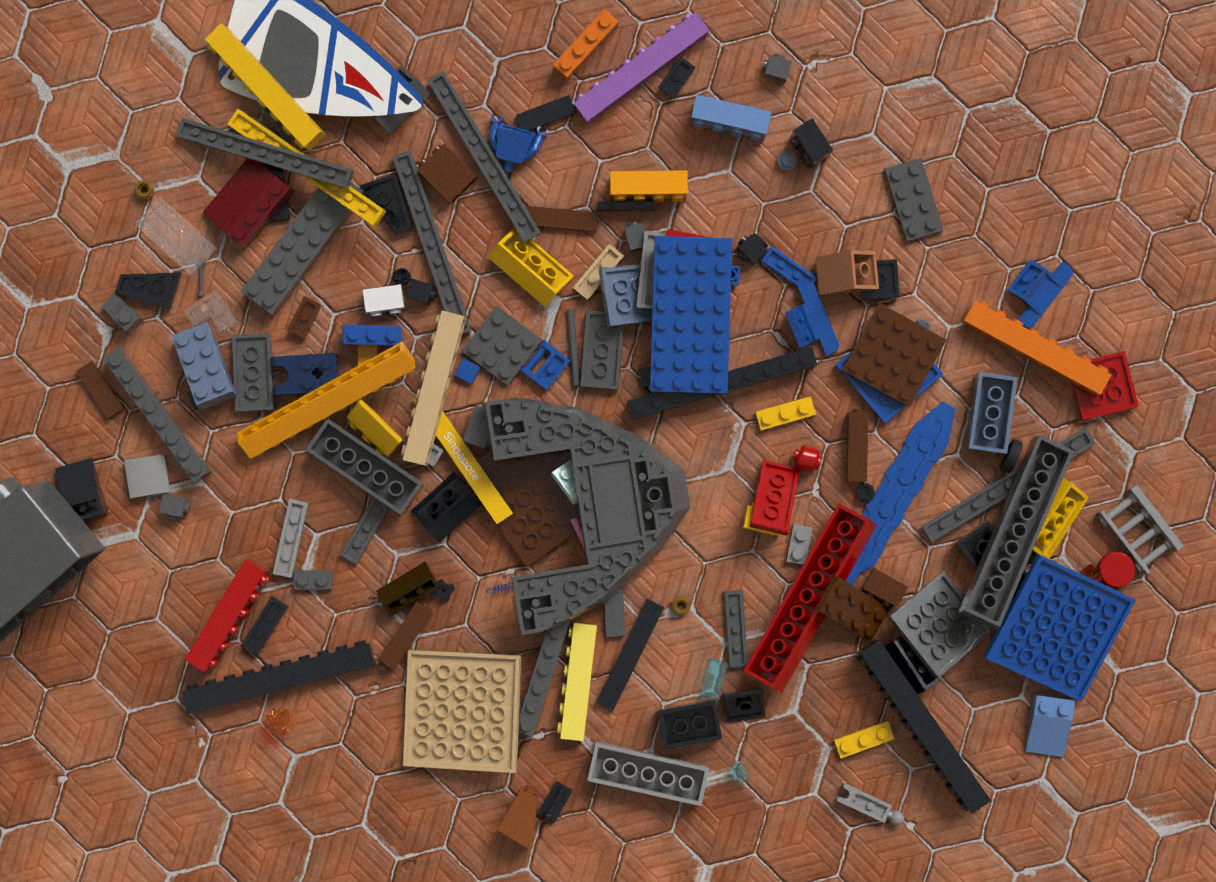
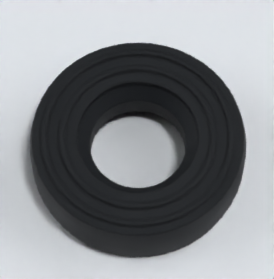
[1000,439,1023,473]

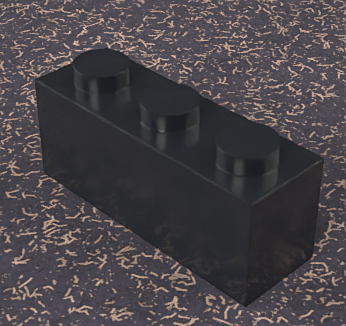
[885,635,940,694]

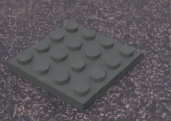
[888,571,992,679]

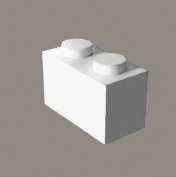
[363,285,405,317]

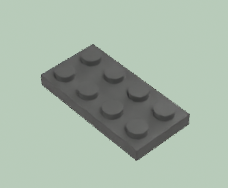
[884,158,943,242]
[580,310,624,390]
[232,333,274,412]

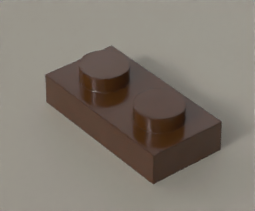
[287,296,322,339]

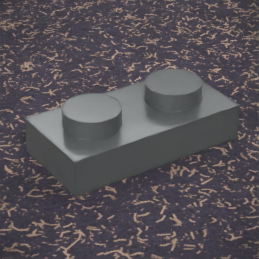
[293,570,333,590]

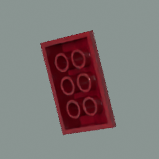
[203,159,295,249]

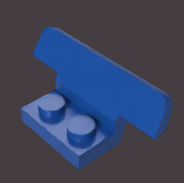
[1007,260,1073,328]
[785,282,839,356]

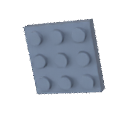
[599,265,652,327]

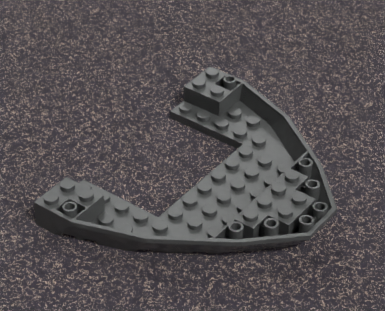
[482,398,690,635]

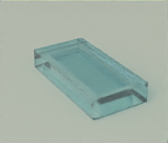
[700,658,728,700]

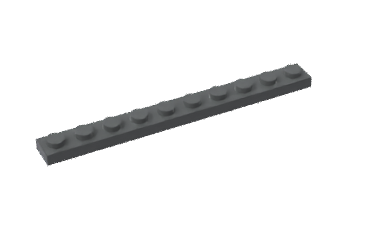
[427,71,541,243]
[176,118,354,189]
[392,151,472,335]
[921,427,1096,542]

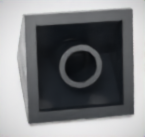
[723,687,766,723]

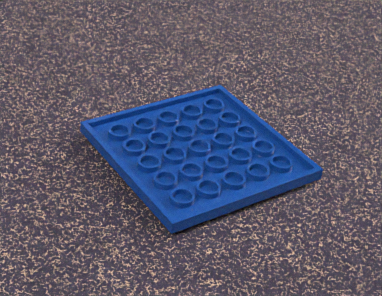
[984,554,1136,702]

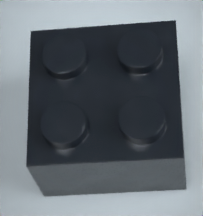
[790,118,833,169]

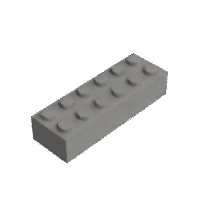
[587,741,709,806]

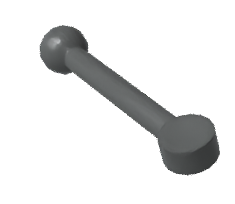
[197,258,205,298]

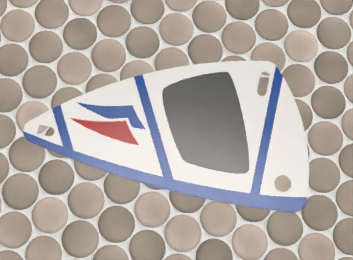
[219,0,422,116]

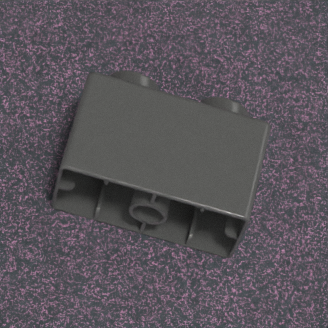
[0,477,105,642]

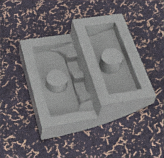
[124,454,170,499]

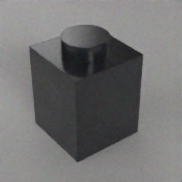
[406,278,436,305]

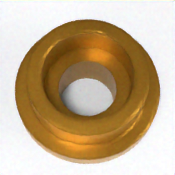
[135,180,154,200]
[672,596,691,615]

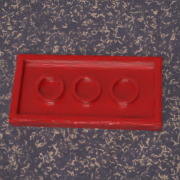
[749,460,800,536]

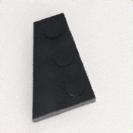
[360,174,414,234]
[115,272,182,309]

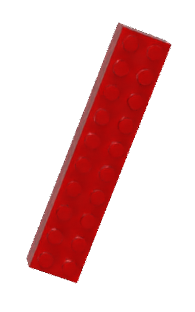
[743,503,877,693]

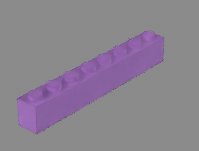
[574,12,710,125]

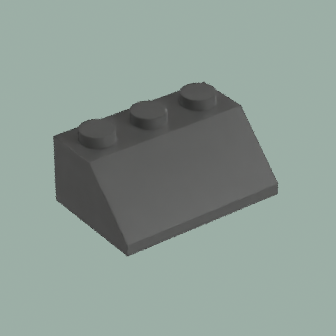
[371,65,430,134]

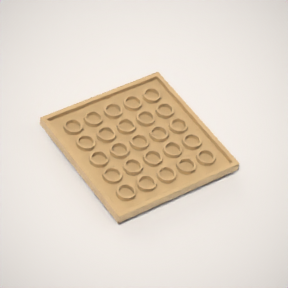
[403,650,521,773]

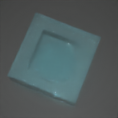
[732,760,749,782]

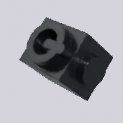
[737,233,768,266]

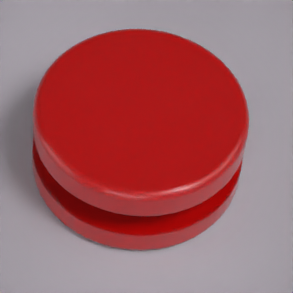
[1097,552,1135,588]

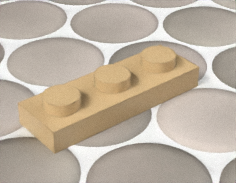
[573,244,624,301]

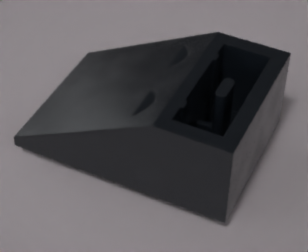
[55,457,109,520]

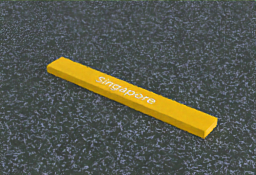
[412,397,513,525]

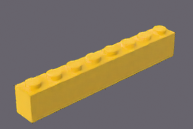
[205,23,326,150]

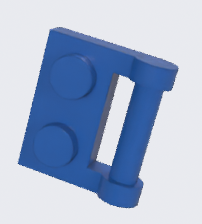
[520,340,570,391]

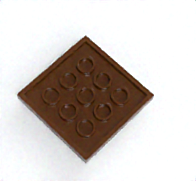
[842,303,947,407]

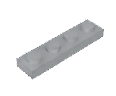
[273,499,309,578]

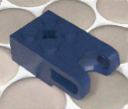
[270,353,339,396]

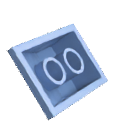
[1025,694,1075,757]

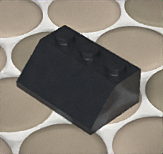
[411,472,482,542]

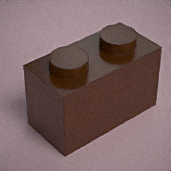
[862,568,908,608]

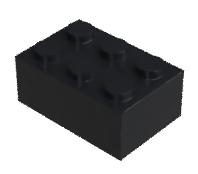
[657,699,722,749]

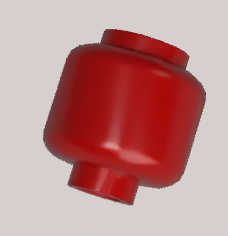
[792,445,822,473]

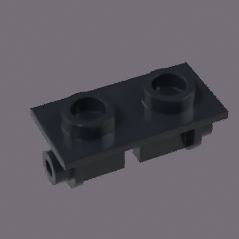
[537,781,573,824]

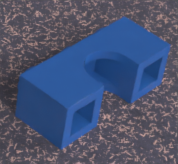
[341,325,402,347]

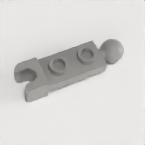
[836,782,904,826]

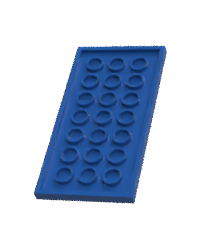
[650,236,732,394]

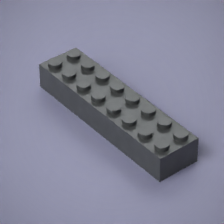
[241,182,366,316]

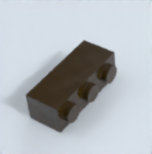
[376,561,440,616]

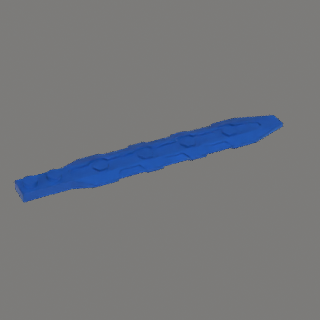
[846,402,955,585]

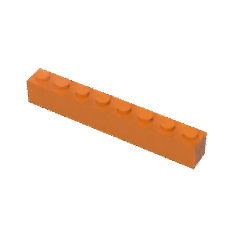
[963,300,1111,397]

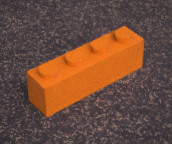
[553,9,619,82]

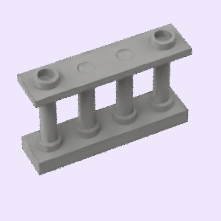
[1097,485,1184,574]

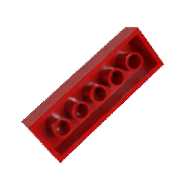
[185,559,270,672]

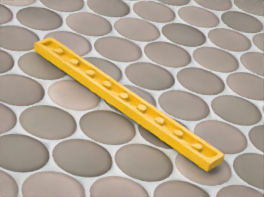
[227,109,386,227]

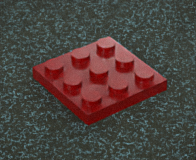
[1072,351,1139,420]

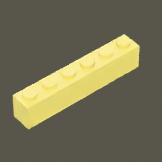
[557,622,597,741]

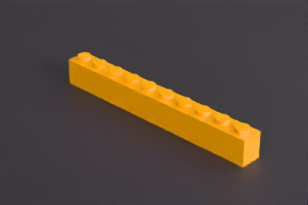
[237,342,416,459]

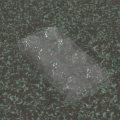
[134,197,218,277]

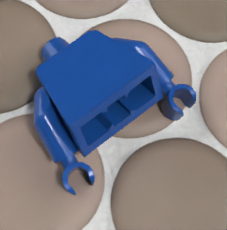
[489,114,548,172]

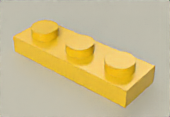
[755,396,816,431]
[834,720,895,759]

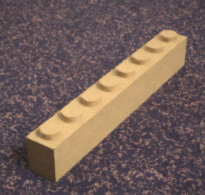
[401,311,467,467]

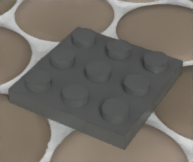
[462,305,542,386]

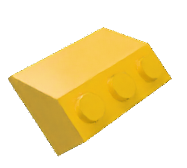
[347,400,404,458]

